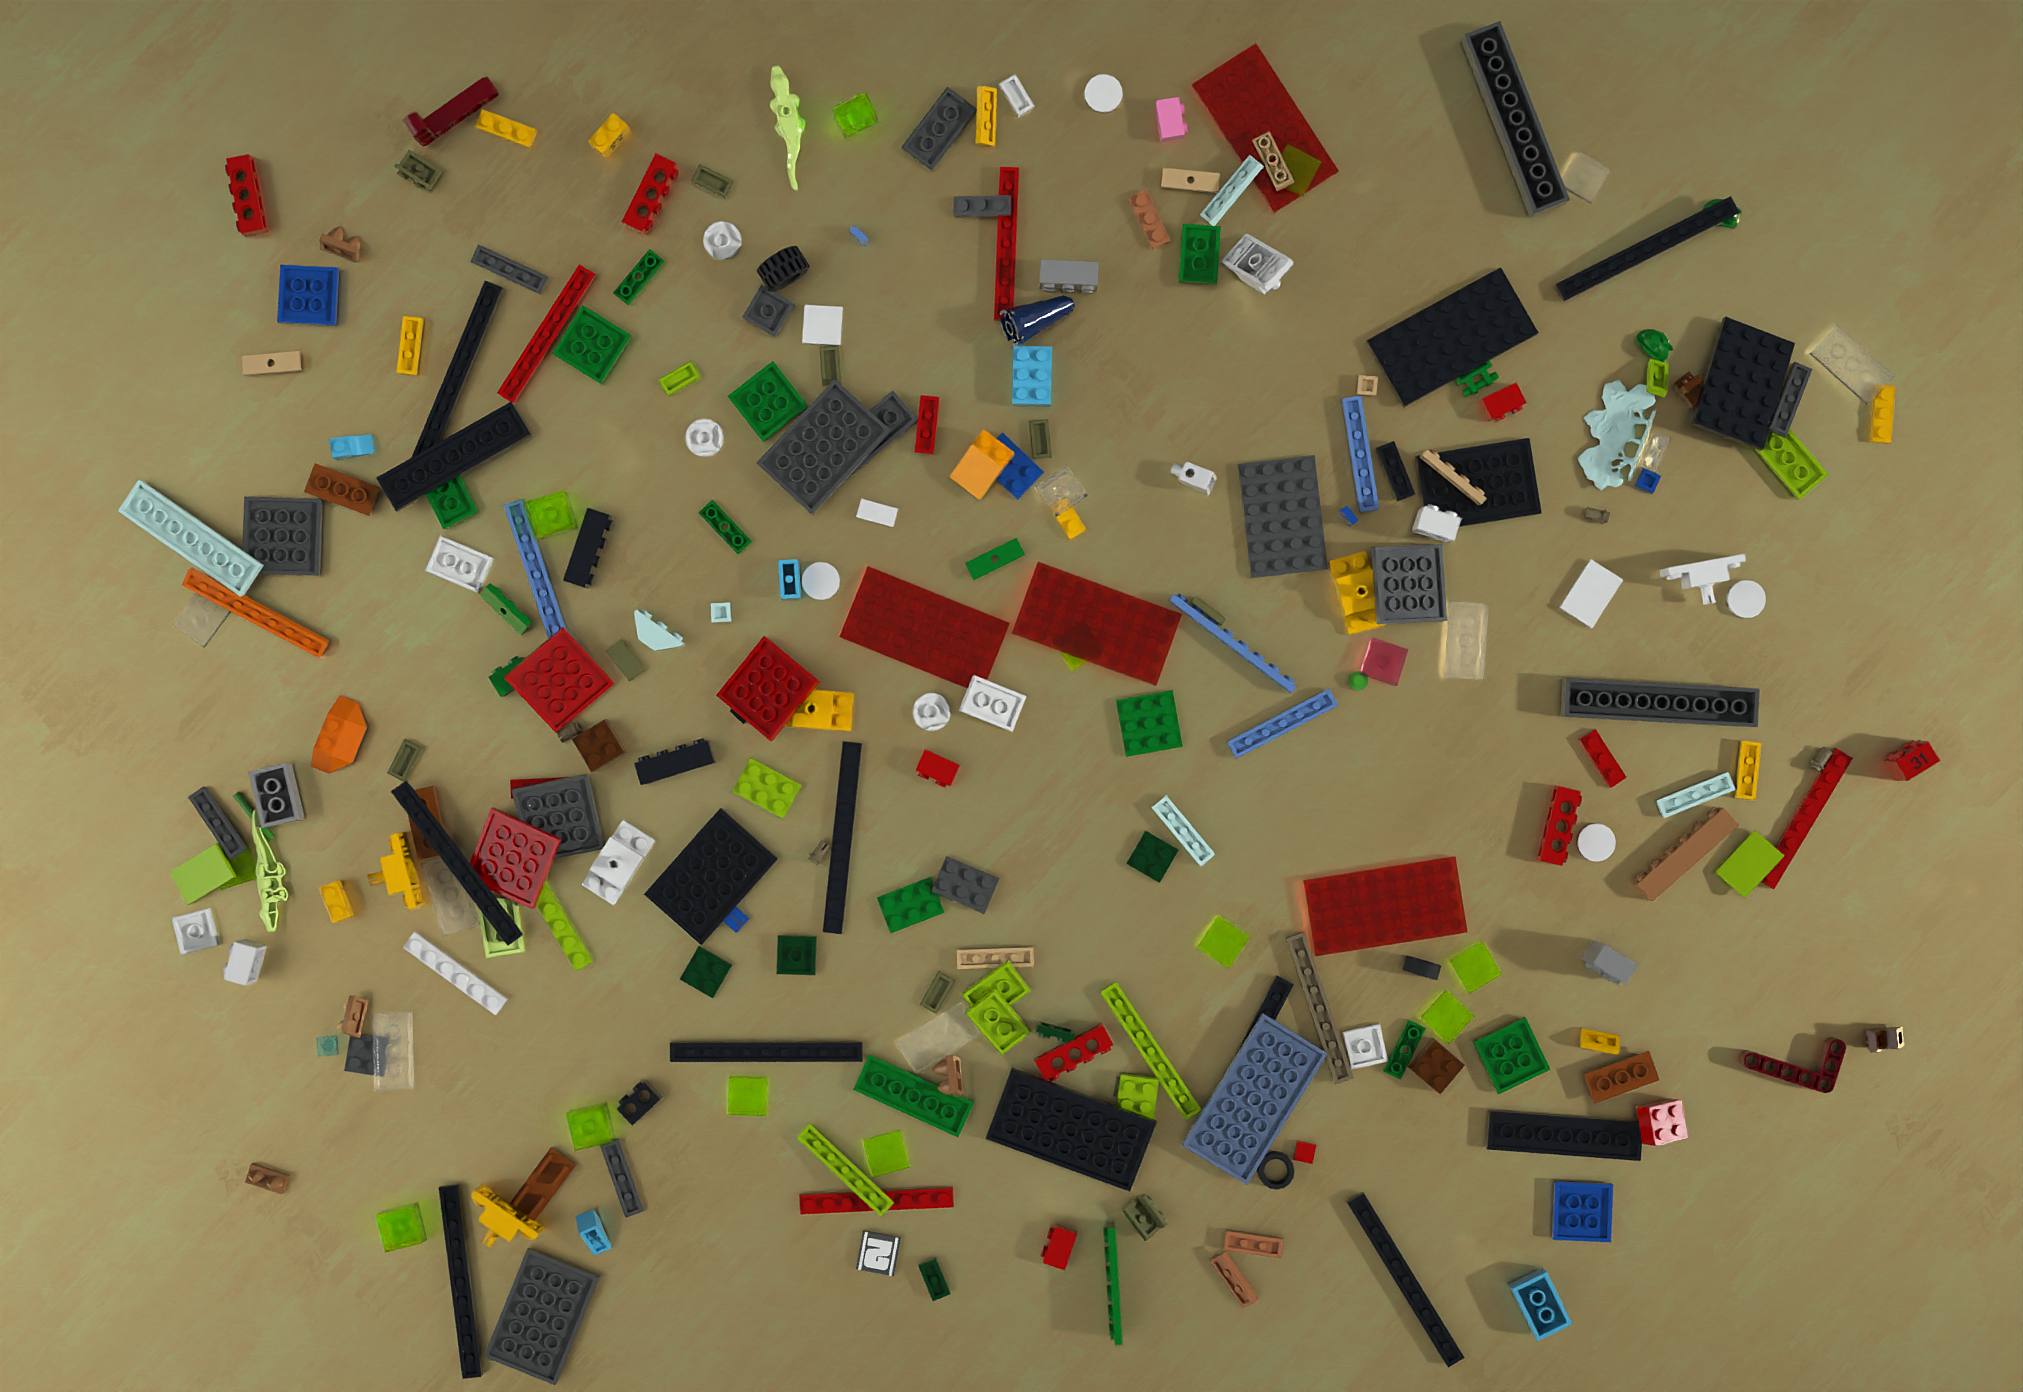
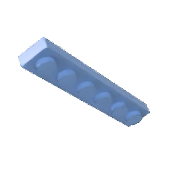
[1341,396,1379,513]
[1227,689,1338,759]

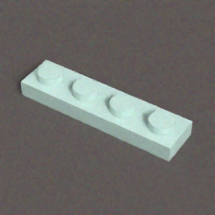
[1200,155,1264,226]
[1655,772,1735,818]
[1151,795,1216,867]

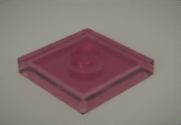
[1360,637,1408,686]

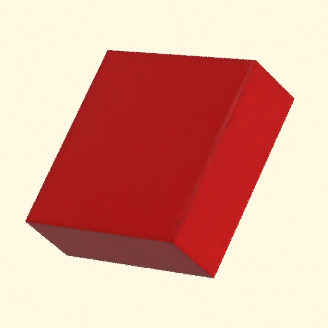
[1293,1141,1316,1164]

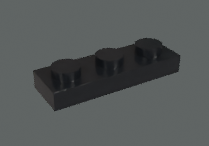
[1376,441,1415,502]

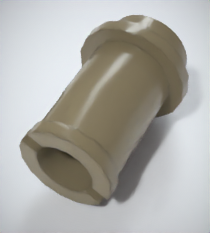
[1584,506,1610,524]
[557,722,583,743]
[1810,747,1833,772]
[808,840,831,865]

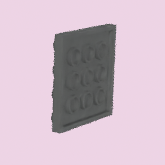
[242,496,323,576]
[1371,544,1447,625]
[512,774,604,859]

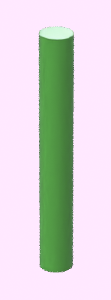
[233,792,274,841]

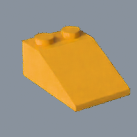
[950,429,1015,500]

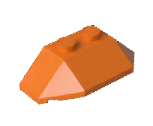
[311,696,367,774]

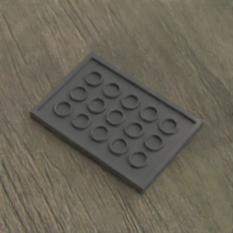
[757,379,891,515]
[1238,455,1328,578]
[484,1248,600,1385]

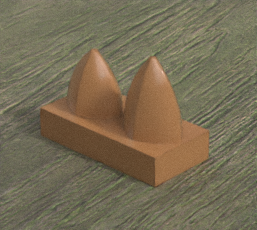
[319,226,360,263]
[337,995,369,1038]
[932,1055,964,1097]
[245,1163,289,1194]

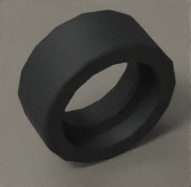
[1402,955,1441,980]
[1257,1151,1295,1190]

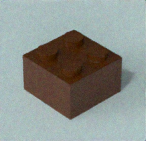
[572,719,627,772]
[1408,1038,1465,1094]

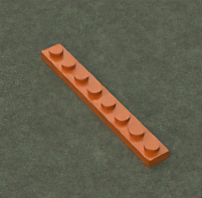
[182,567,329,658]

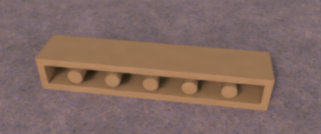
[1633,807,1739,902]

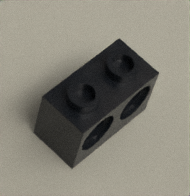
[617,1080,663,1126]

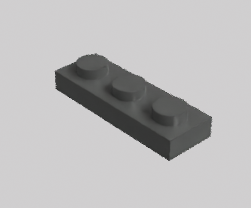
[953,195,1011,217]

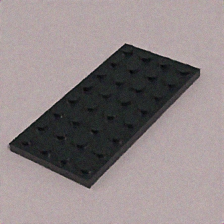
[1366,267,1539,408]
[986,1068,1157,1192]

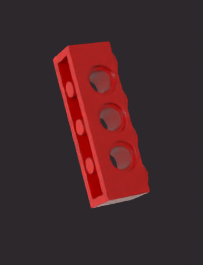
[622,153,679,235]
[225,154,268,237]
[1536,785,1582,866]
[1034,1023,1113,1082]

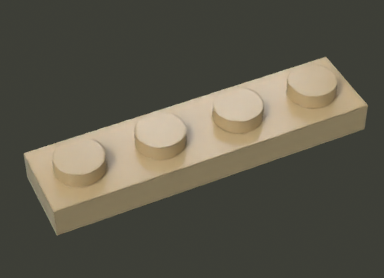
[1420,450,1487,506]
[957,947,1034,969]

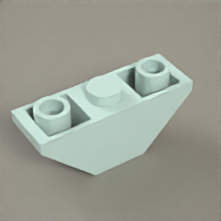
[634,609,685,651]

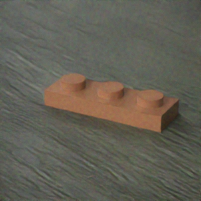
[1128,189,1170,250]
[1223,1230,1284,1259]
[1210,1251,1258,1308]

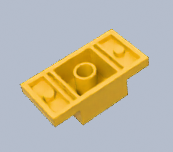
[1328,551,1386,635]
[785,690,854,731]
[368,832,424,910]
[470,1184,545,1248]

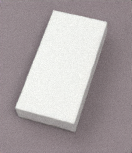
[999,74,1035,118]
[856,498,898,527]

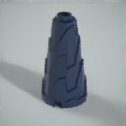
[1000,295,1075,346]

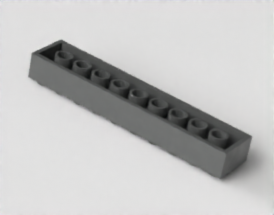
[1461,21,1570,218]
[1560,678,1760,727]

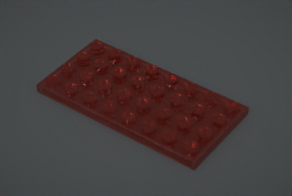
[1191,43,1339,214]
[1012,562,1182,686]
[839,566,1010,689]
[1303,856,1467,956]

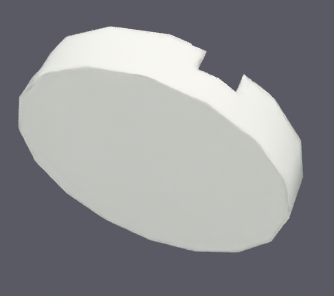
[1084,74,1123,113]
[703,221,742,260]
[685,418,724,457]
[802,562,840,600]
[1726,580,1766,618]
[913,693,951,731]
[1576,823,1616,862]

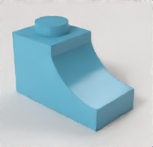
[329,434,375,460]
[576,1209,612,1256]

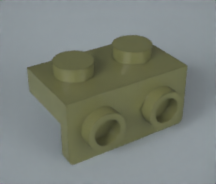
[394,150,442,191]
[1122,1194,1168,1241]

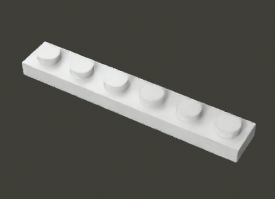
[403,931,508,1015]

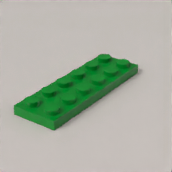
[853,1054,974,1137]
[1103,1222,1123,1346]

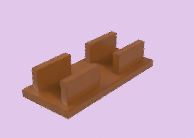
[304,463,380,516]
[408,786,443,860]
[1583,1051,1660,1104]
[510,1147,576,1221]

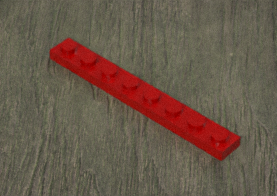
[994,167,1019,321]
[497,264,596,404]
[1761,748,1853,889]
[799,1187,954,1215]

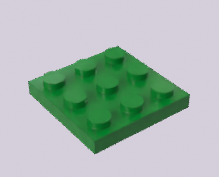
[552,305,632,385]
[728,361,808,442]
[1116,690,1183,757]
[1473,1017,1551,1094]

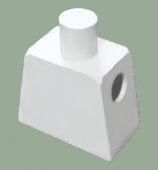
[1171,462,1217,495]

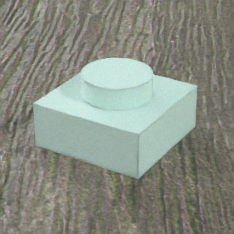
[711,602,731,623]

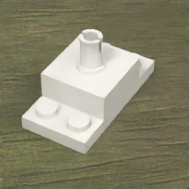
[1221,233,1294,294]
[1659,554,1746,605]
[582,820,656,905]

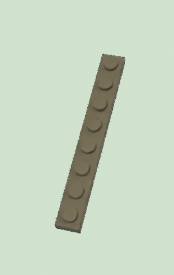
[1286,932,1354,1085]

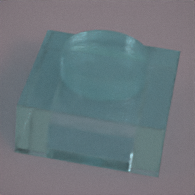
[316,1035,339,1056]

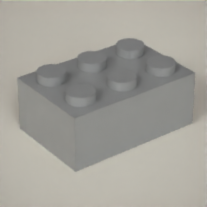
[1039,259,1099,294]
[248,763,305,828]
[1581,940,1638,985]

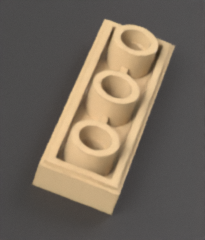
[1252,131,1294,191]
[1161,168,1220,193]
[241,351,302,376]

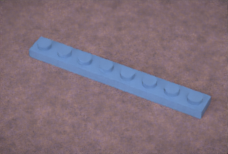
[504,499,566,639]
[1168,594,1296,693]

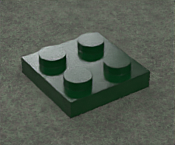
[1126,830,1178,883]
[777,935,817,975]
[680,945,733,998]
[1035,1021,1075,1044]

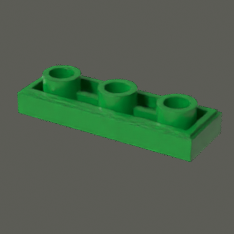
[613,249,665,306]
[699,500,752,555]
[965,538,1025,580]
[480,583,531,636]
[1383,1019,1426,1080]

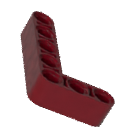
[403,77,499,147]
[1739,1037,1846,1093]

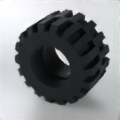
[757,246,810,292]

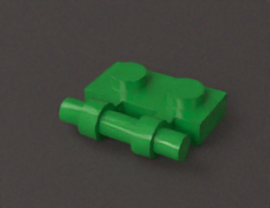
[1455,360,1499,397]

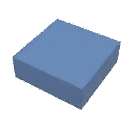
[849,225,869,246]

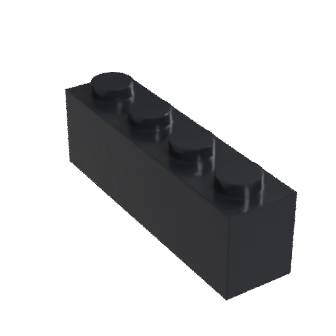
[563,508,613,589]
[634,738,716,785]

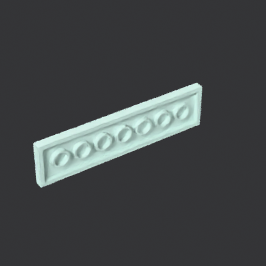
[118,480,264,597]

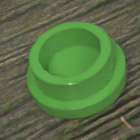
[1349,671,1368,690]

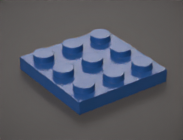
[277,265,339,326]
[1552,1181,1613,1242]

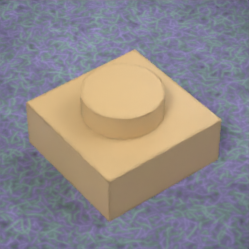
[1356,375,1378,397]

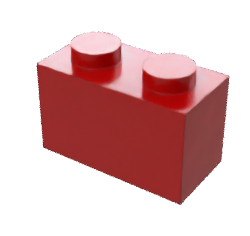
[1479,382,1527,422]
[915,749,960,788]
[1040,1223,1077,1271]

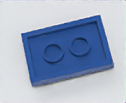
[996,432,1044,500]

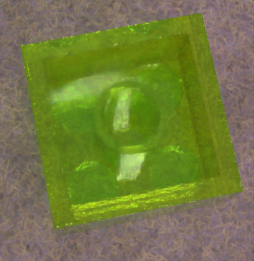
[832,93,878,139]
[527,490,578,540]
[566,1102,615,1151]
[376,1202,427,1253]

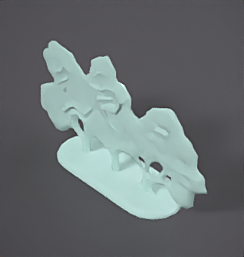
[1578,380,1657,490]

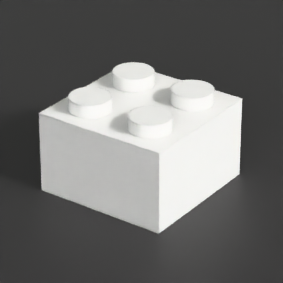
[1412,505,1461,543]
[223,939,267,986]

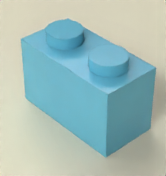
[778,559,802,600]

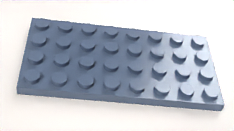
[1181,1013,1328,1185]

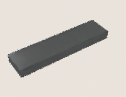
[470,245,549,295]
[1769,362,1812,438]
[188,786,248,860]
[600,1138,644,1218]

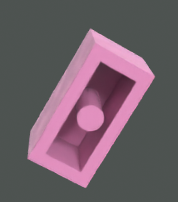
[1155,97,1187,142]

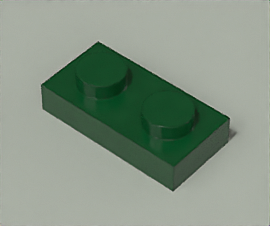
[918,1257,951,1301]

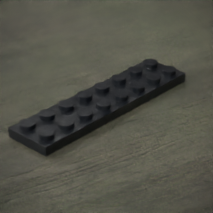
[376,402,531,512]
[1486,1110,1642,1161]

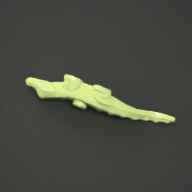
[770,65,805,190]
[252,809,288,932]

